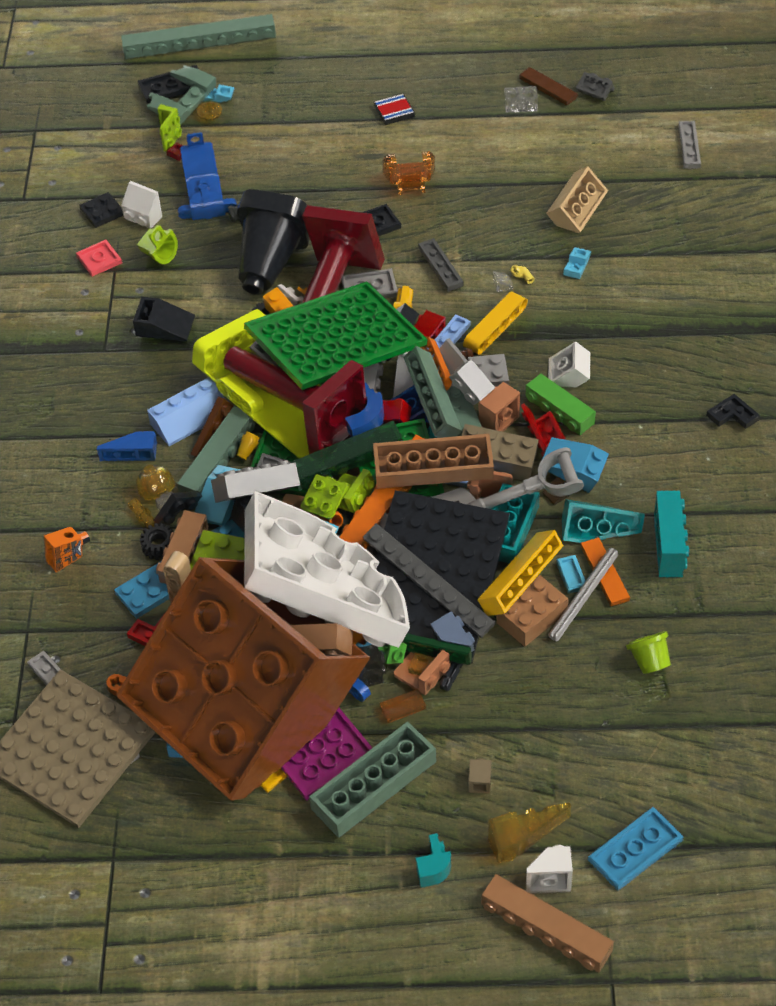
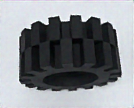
[140,523,174,560]

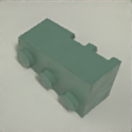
[447,386,482,436]

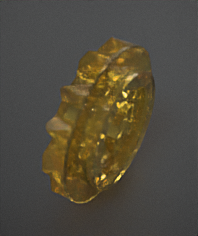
[197,101,222,121]

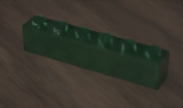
[290,421,403,491]

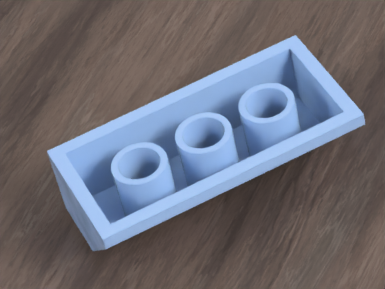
[147,377,225,446]

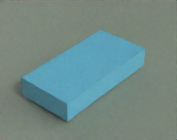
[556,555,585,594]

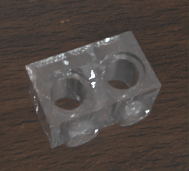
[504,86,538,113]

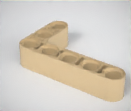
[163,551,191,603]

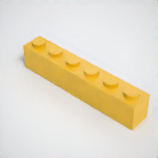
[478,530,563,616]

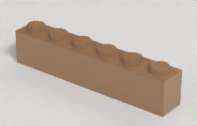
[482,874,614,973]

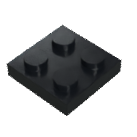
[79,192,123,228]

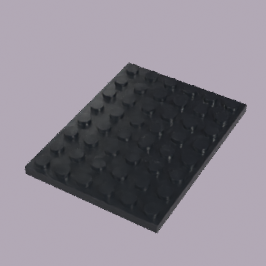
[376,490,510,663]

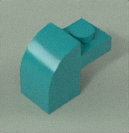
[416,833,451,888]

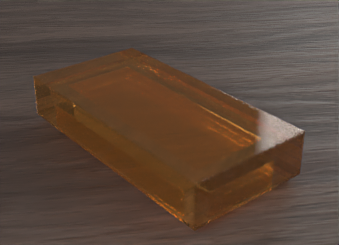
[380,689,426,723]

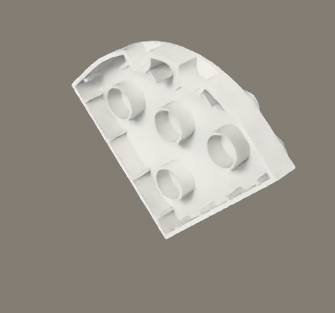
[244,491,410,648]

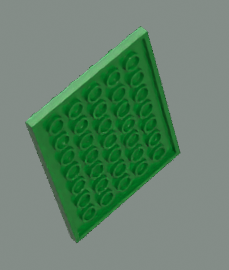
[244,281,428,390]

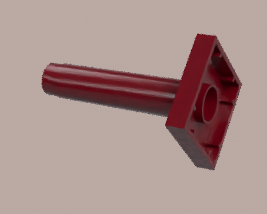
[302,205,385,303]
[223,346,367,463]

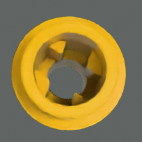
[237,431,260,460]

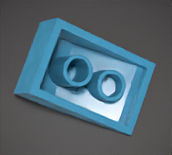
[541,437,609,493]

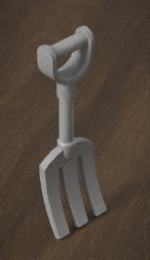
[433,447,584,509]

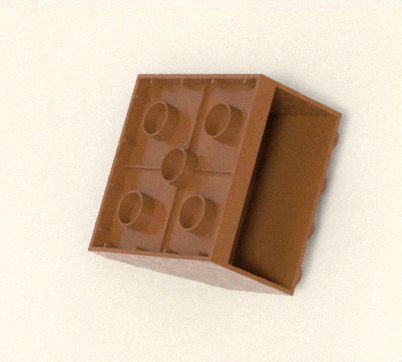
[116,557,370,801]

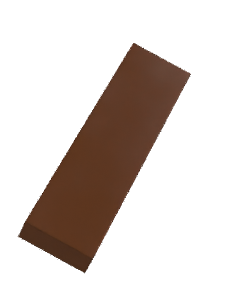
[519,67,578,105]

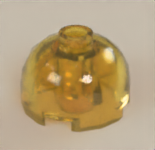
[136,465,176,500]

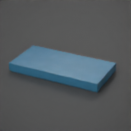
[588,807,684,891]

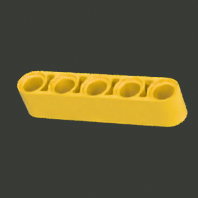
[463,291,528,355]

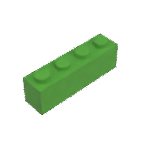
[526,374,596,435]

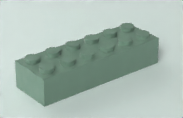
[309,721,436,838]

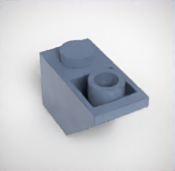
[431,611,475,652]

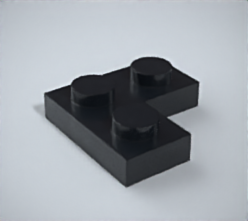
[706,394,760,429]
[153,491,202,526]

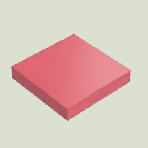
[76,240,122,277]

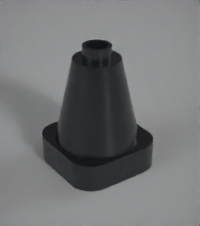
[237,189,310,295]

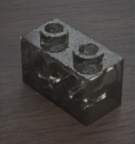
[358,645,386,687]

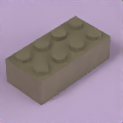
[462,424,539,481]

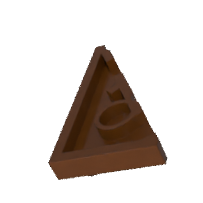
[191,396,234,457]

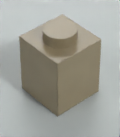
[469,758,492,794]

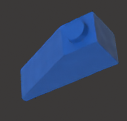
[97,431,157,461]

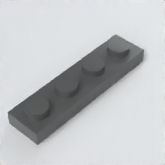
[418,238,464,292]

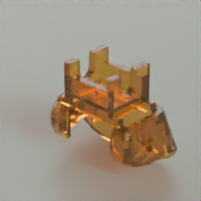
[382,151,435,195]

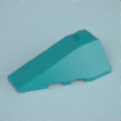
[562,499,645,543]

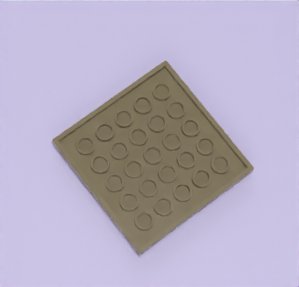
[0,669,156,828]

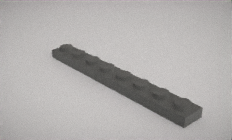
[363,523,495,639]

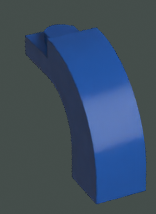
[345,383,384,443]

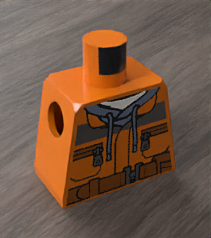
[44,527,90,572]

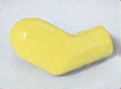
[510,265,535,284]

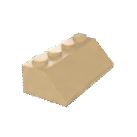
[546,166,608,233]

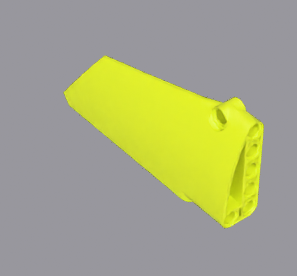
[192,309,337,475]

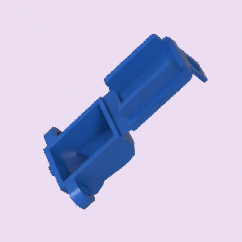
[178,132,237,220]

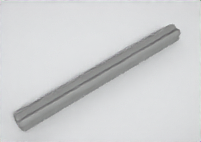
[549,548,618,641]

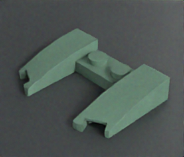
[147,65,217,125]

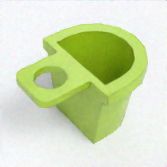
[137,225,178,264]
[626,631,671,674]

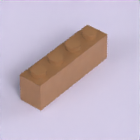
[156,510,208,584]

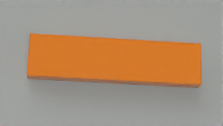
[581,537,630,607]

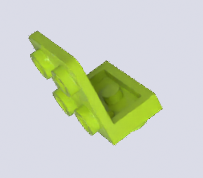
[157,104,182,152]
[338,469,376,513]
[300,474,351,520]

